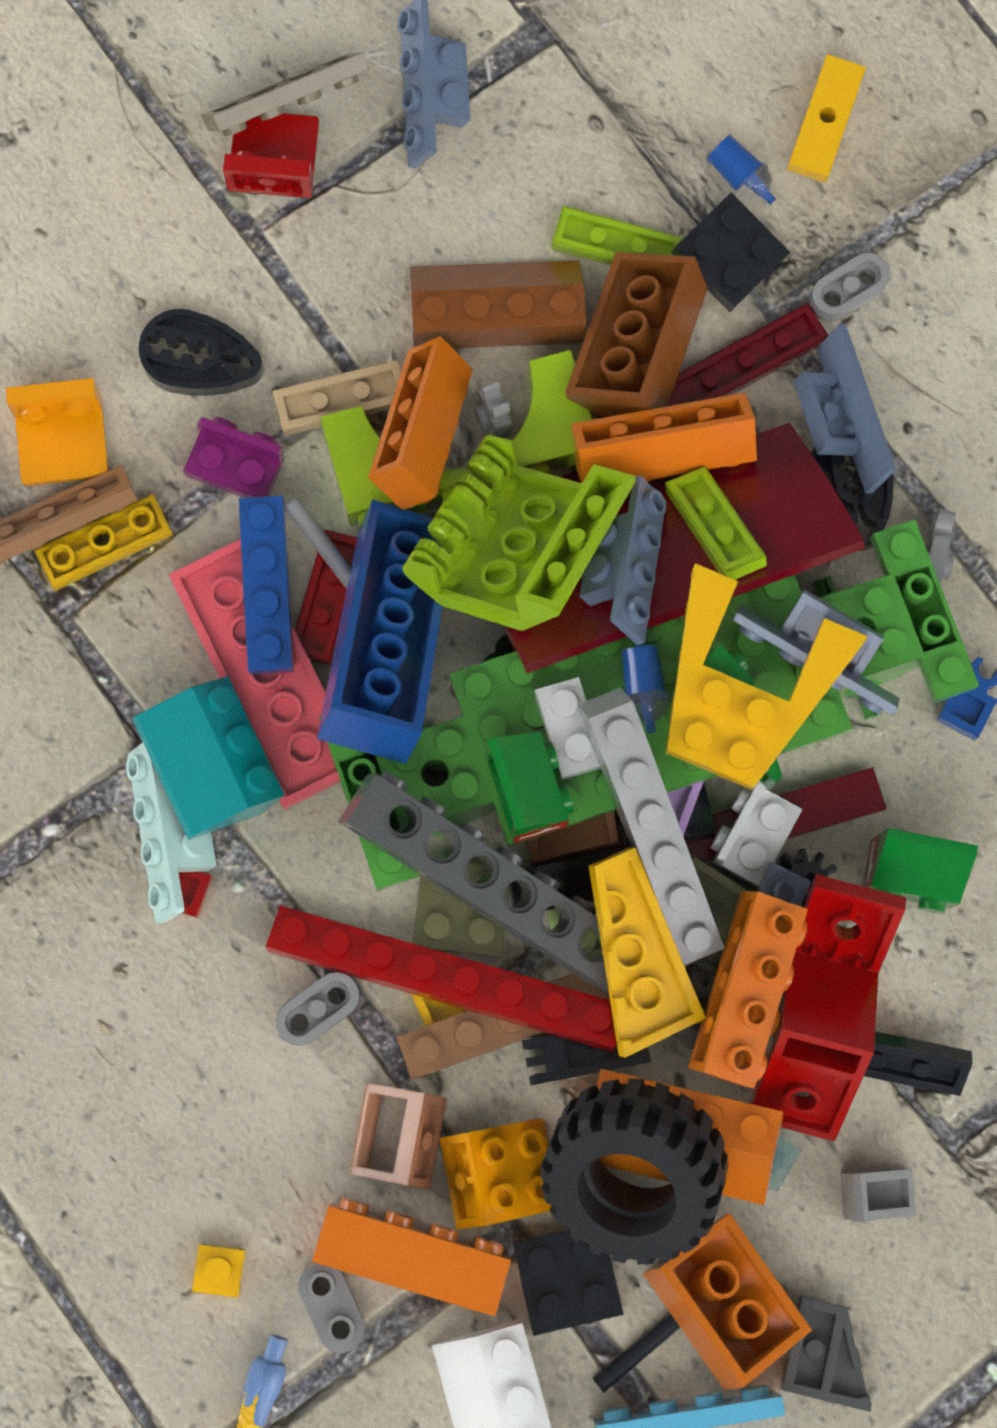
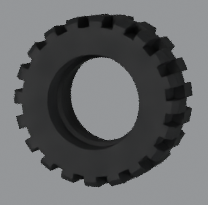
[540,1078,728,1265]

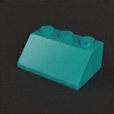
[132,676,285,840]

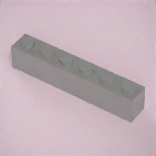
[577,688,724,965]

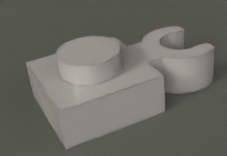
[474,381,512,439]
[925,508,956,583]

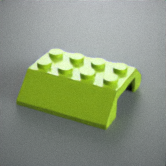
[402,435,636,631]

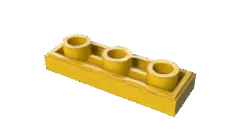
[786,54,866,183]
[34,494,173,591]

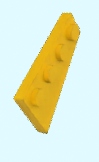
[589,847,706,1058]

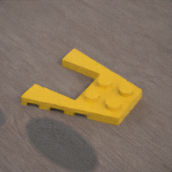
[665,563,868,790]

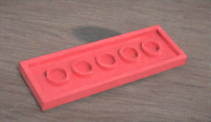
[168,539,340,810]

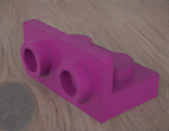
[183,417,284,498]

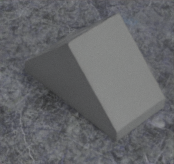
[841,1169,916,1222]

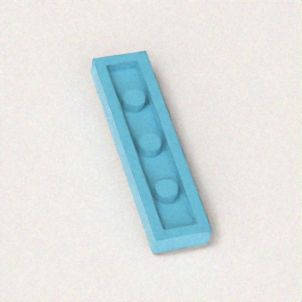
[593,1385,785,1428]

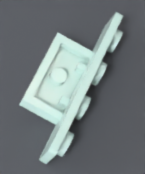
[126,743,217,923]

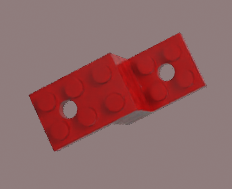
[749,874,906,1142]

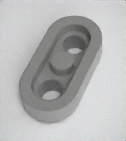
[810,253,890,321]
[276,972,359,1046]
[299,1263,365,1353]

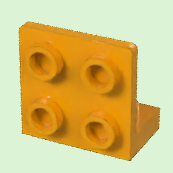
[5,378,109,486]
[439,1118,552,1230]

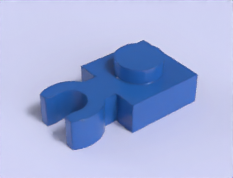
[935,657,997,741]

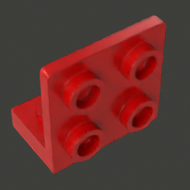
[223,113,319,198]

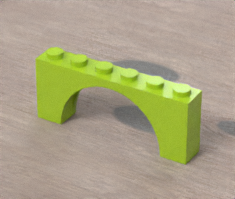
[320,350,592,527]

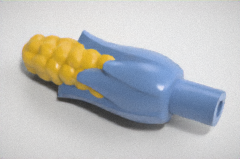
[236,1334,288,1428]

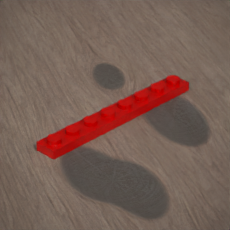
[265,905,617,1053]

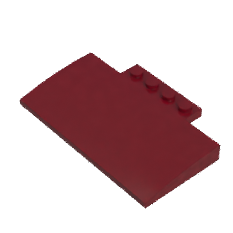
[502,423,865,674]

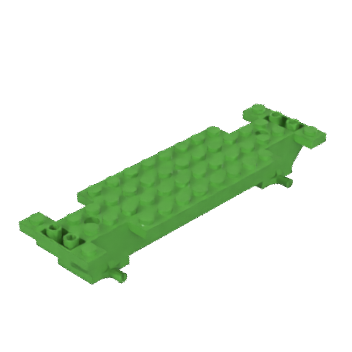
[319,520,979,891]

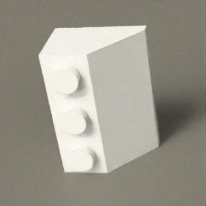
[432,1318,552,1428]

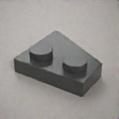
[780,1295,872,1412]

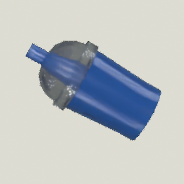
[707,134,776,205]
[621,645,670,734]

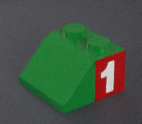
[485,731,574,843]
[863,828,978,914]

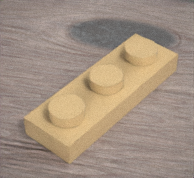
[272,360,401,436]

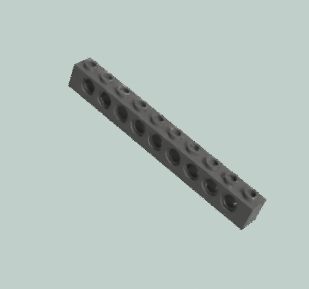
[338,771,711,1050]

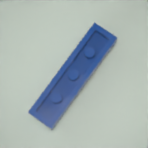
[239,495,294,675]

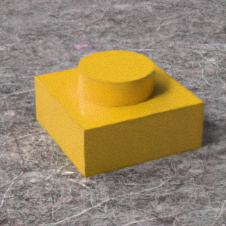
[192,1244,246,1298]

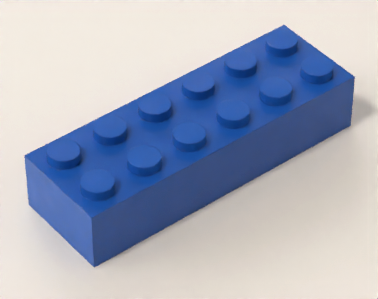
[317,499,451,764]

